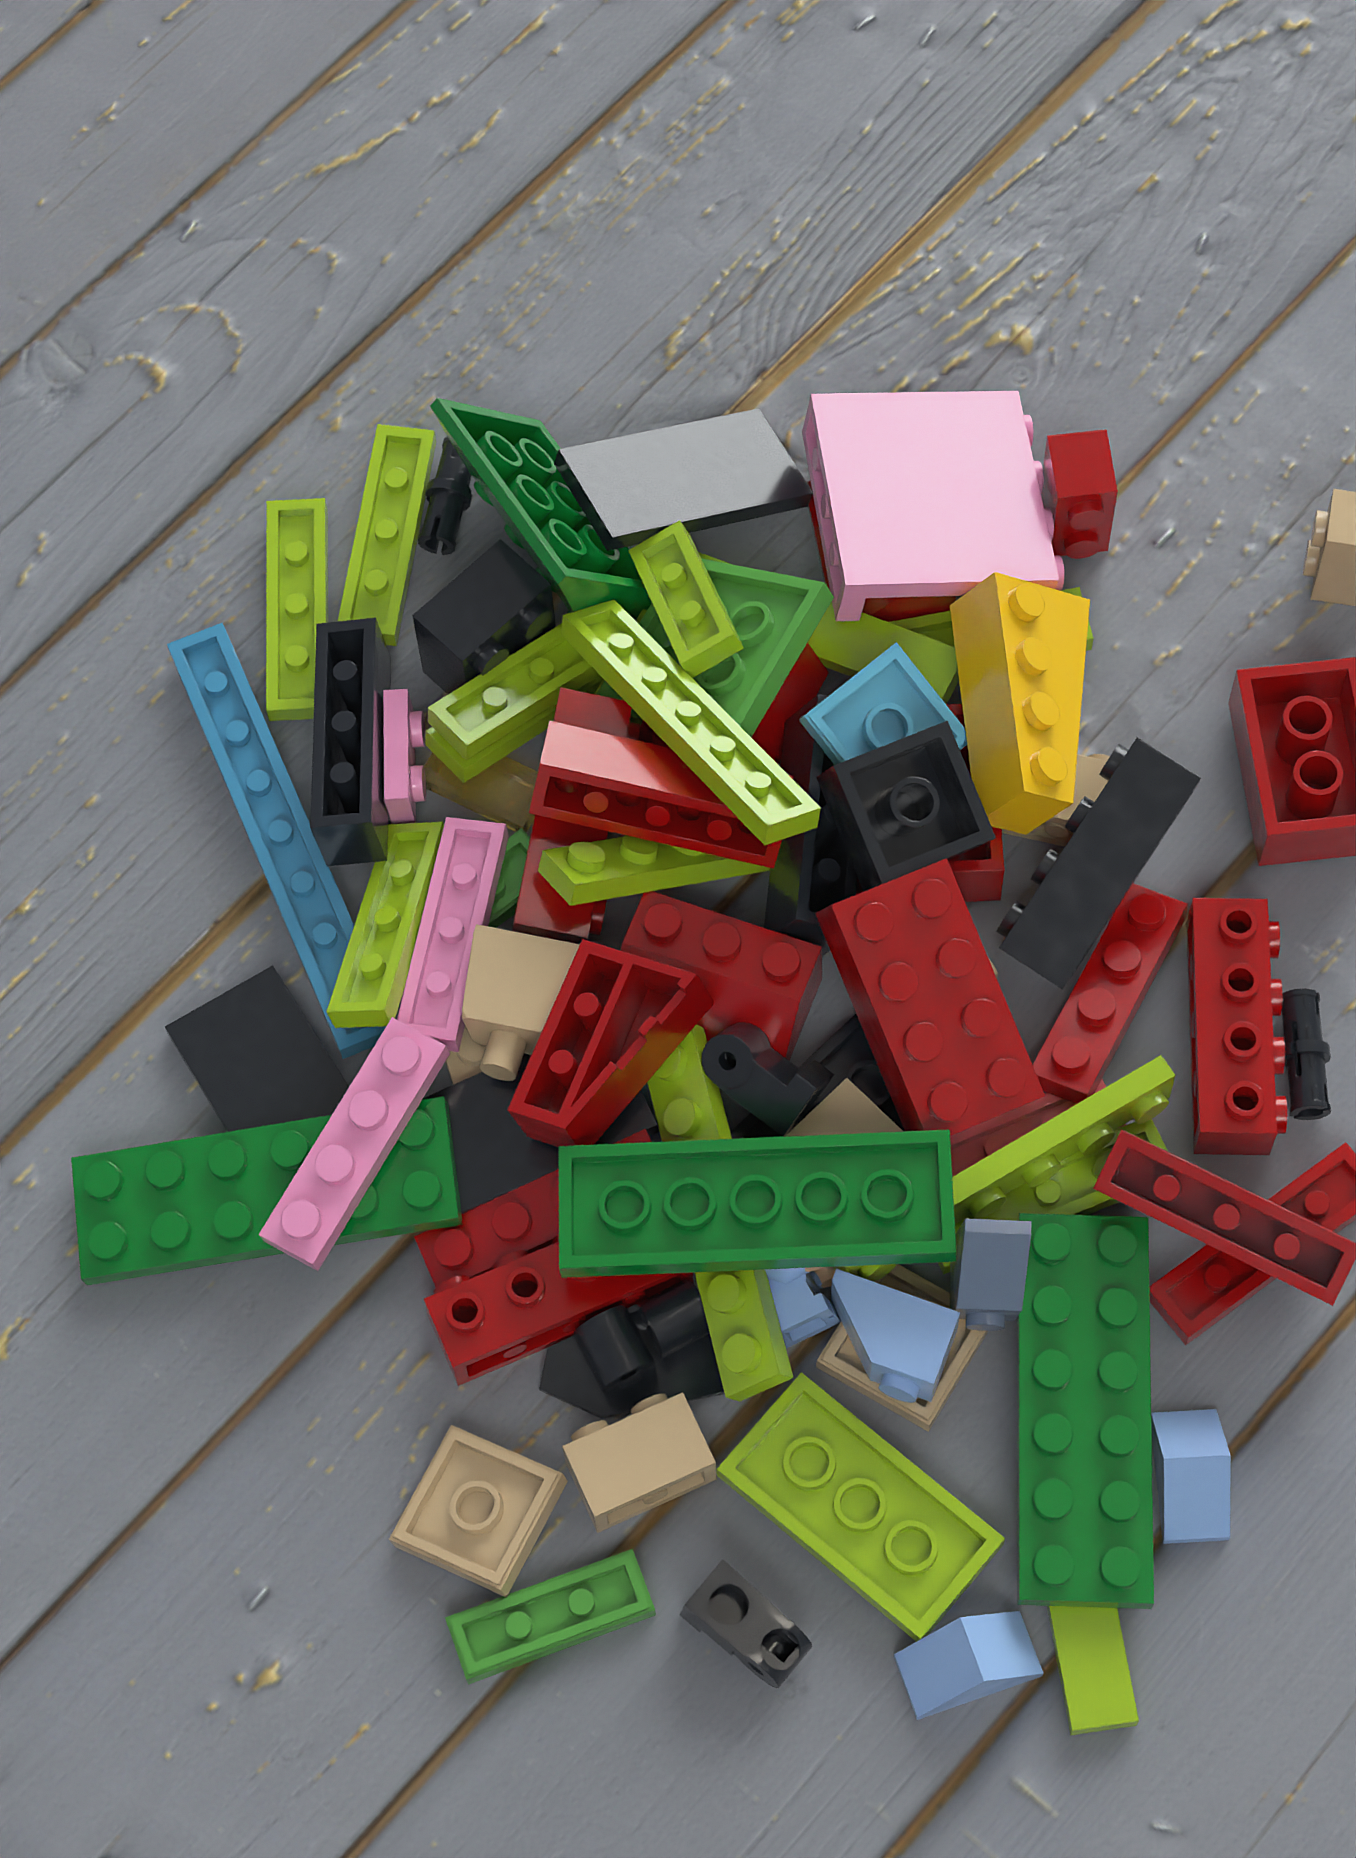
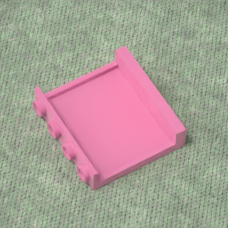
[802,391,1064,621]

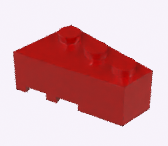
[507,939,714,1147]

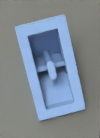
[1151,1409,1231,1544]
[894,1611,1044,1720]

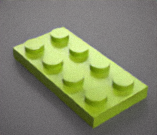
[717,1372,1005,1642]

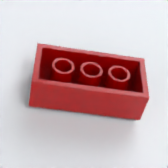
[815,858,1045,1136]

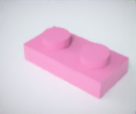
[383,689,426,824]

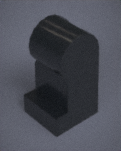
[702,1022,835,1137]
[680,1559,812,1688]

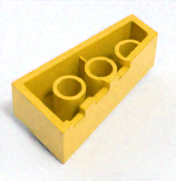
[950,572,1090,835]

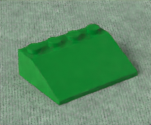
[430,398,652,621]

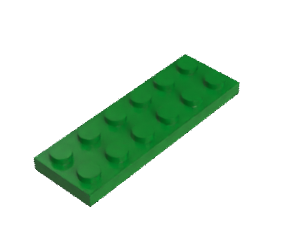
[71,1096,463,1285]
[559,1130,956,1278]
[1017,1213,1154,1609]

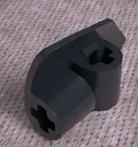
[539,1278,725,1418]

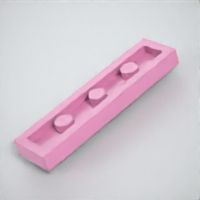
[397,817,509,1052]
[259,1017,450,1271]

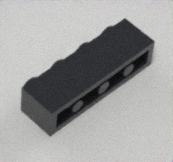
[310,617,391,867]
[764,694,857,956]
[996,737,1201,990]

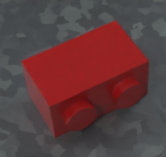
[1041,429,1118,559]

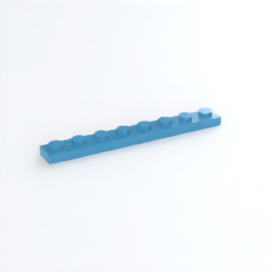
[167,622,386,1059]

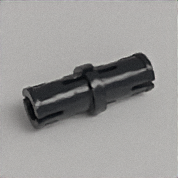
[418,437,473,555]
[1282,988,1331,1120]

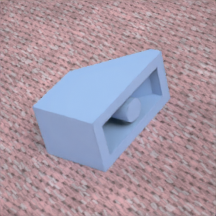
[831,1268,960,1403]

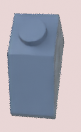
[950,1219,1031,1331]

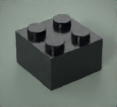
[412,539,556,694]
[816,721,996,892]

